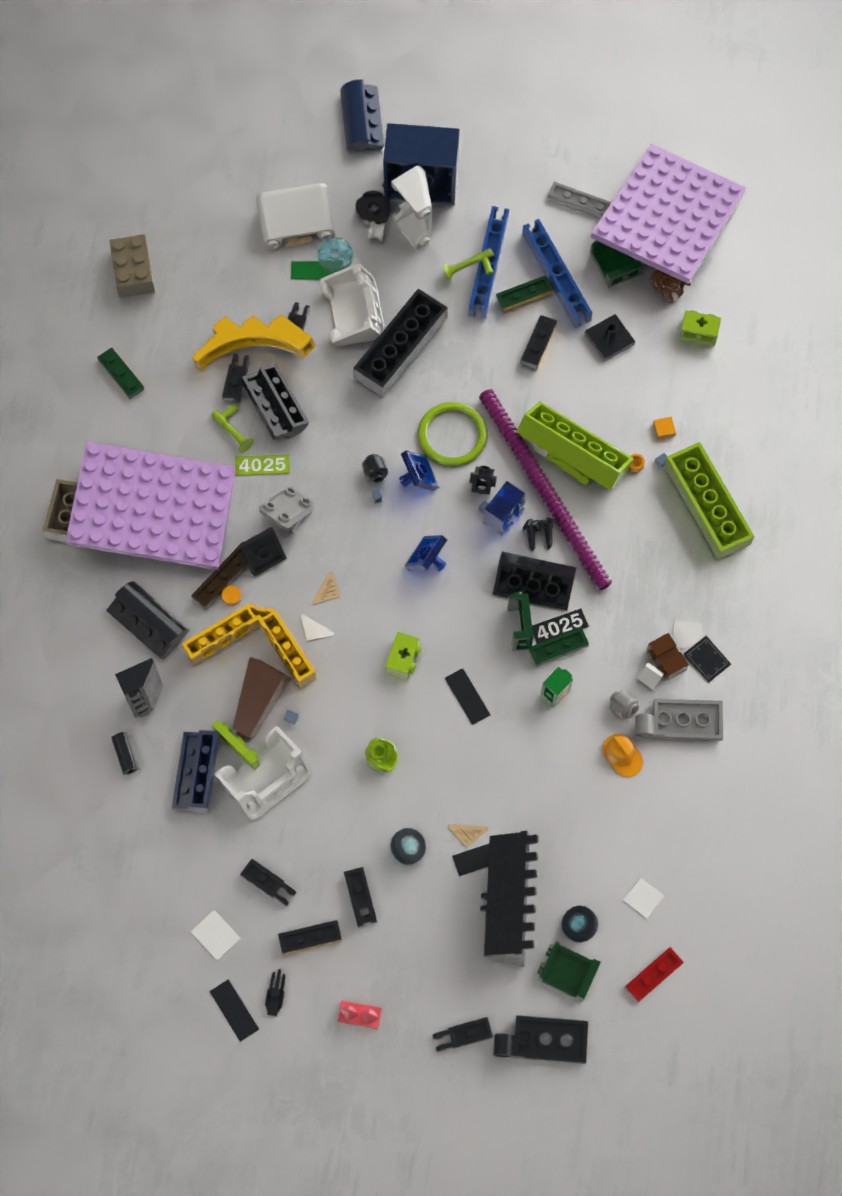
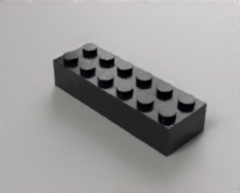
[353,288,448,397]

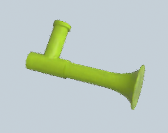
[443,248,494,281]
[211,404,254,453]

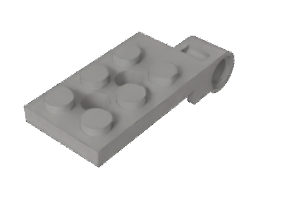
[635,699,723,741]

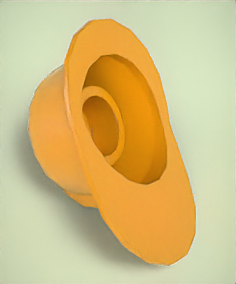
[603,734,643,777]

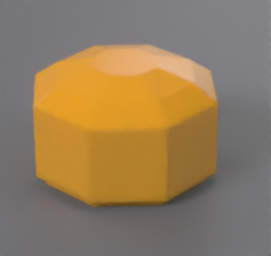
[629,453,645,473]

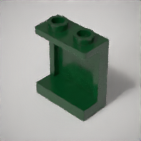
[590,240,643,288]
[507,592,533,651]
[537,941,601,1002]

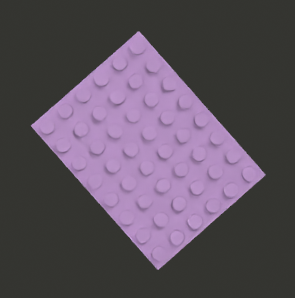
[590,144,746,284]
[65,441,236,570]

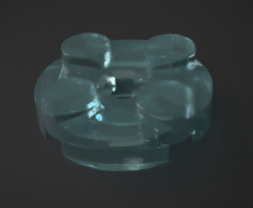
[317,237,353,273]

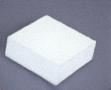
[638,663,664,690]

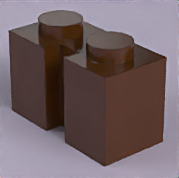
[646,633,689,681]

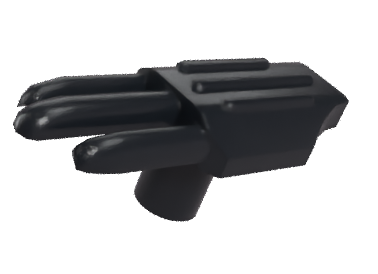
[265,969,285,1017]

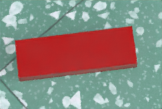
[624,947,684,1003]

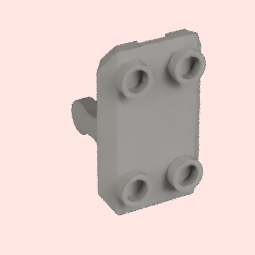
[259,487,313,533]

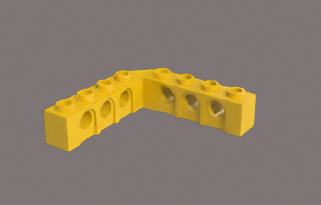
[181,604,317,689]

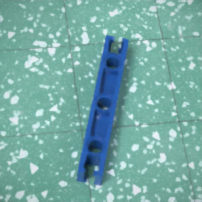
[468,206,510,319]
[522,219,593,328]

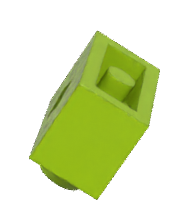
[679,310,721,345]
[385,632,422,680]

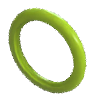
[418,402,488,466]

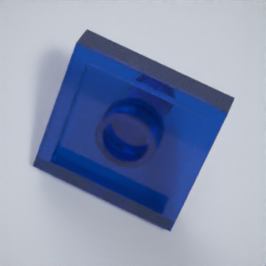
[399,450,439,491]
[404,535,448,572]

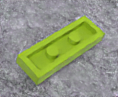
[212,720,260,770]

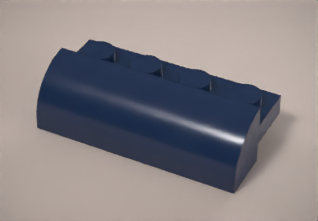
[340,80,384,151]
[172,730,220,813]

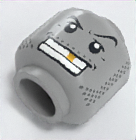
[610,690,639,719]

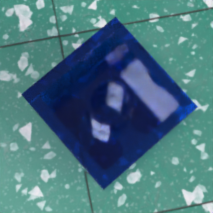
[483,481,526,536]

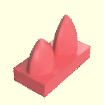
[337,1001,382,1029]

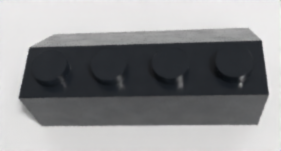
[492,551,577,611]
[115,658,163,718]

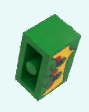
[541,666,573,707]

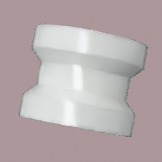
[368,221,386,241]

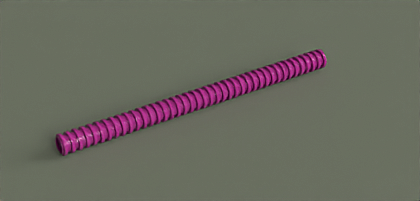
[479,389,612,590]

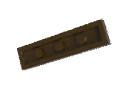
[191,542,248,610]

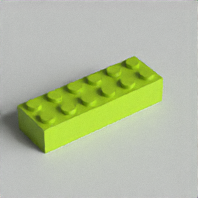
[516,401,634,490]
[664,442,755,560]

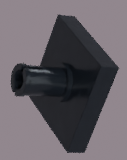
[584,314,636,362]
[238,527,287,577]

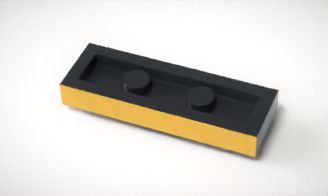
[520,315,557,369]
[278,920,342,955]

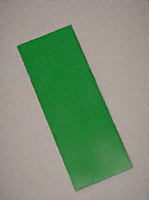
[291,261,343,279]

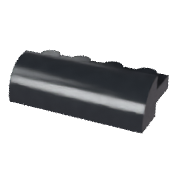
[241,363,309,440]
[106,581,190,659]

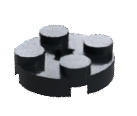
[355,191,391,225]

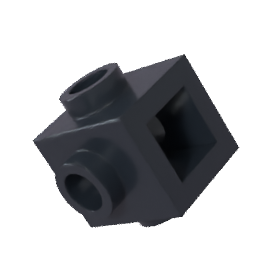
[469,465,497,495]

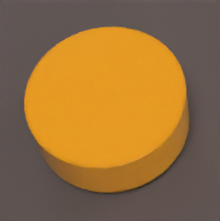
[222,586,242,606]

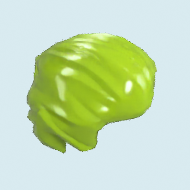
[365,738,399,773]

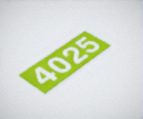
[235,454,290,475]

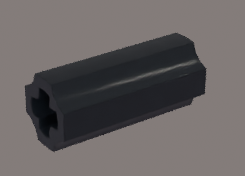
[111,732,139,775]

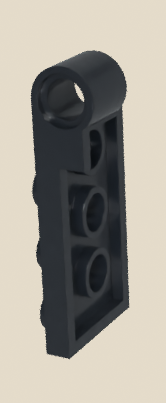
[493,1015,588,1064]

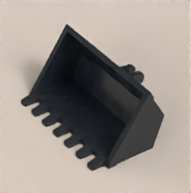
[480,830,539,967]

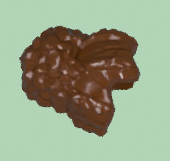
[650,269,691,303]

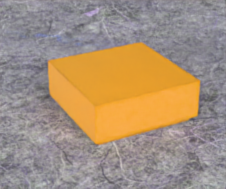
[653,417,676,439]

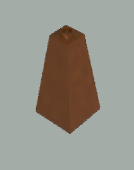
[232,657,292,739]

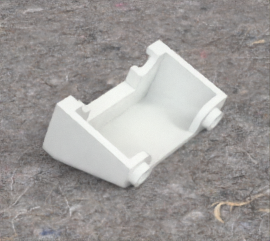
[391,166,432,250]
[256,183,335,249]
[320,263,385,347]
[214,726,312,820]

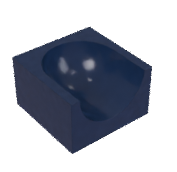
[383,123,460,205]

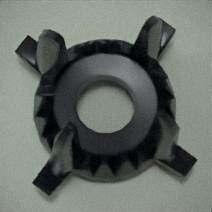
[523,517,556,551]

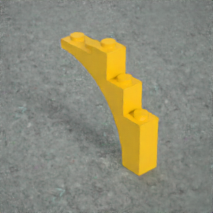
[192,314,316,371]

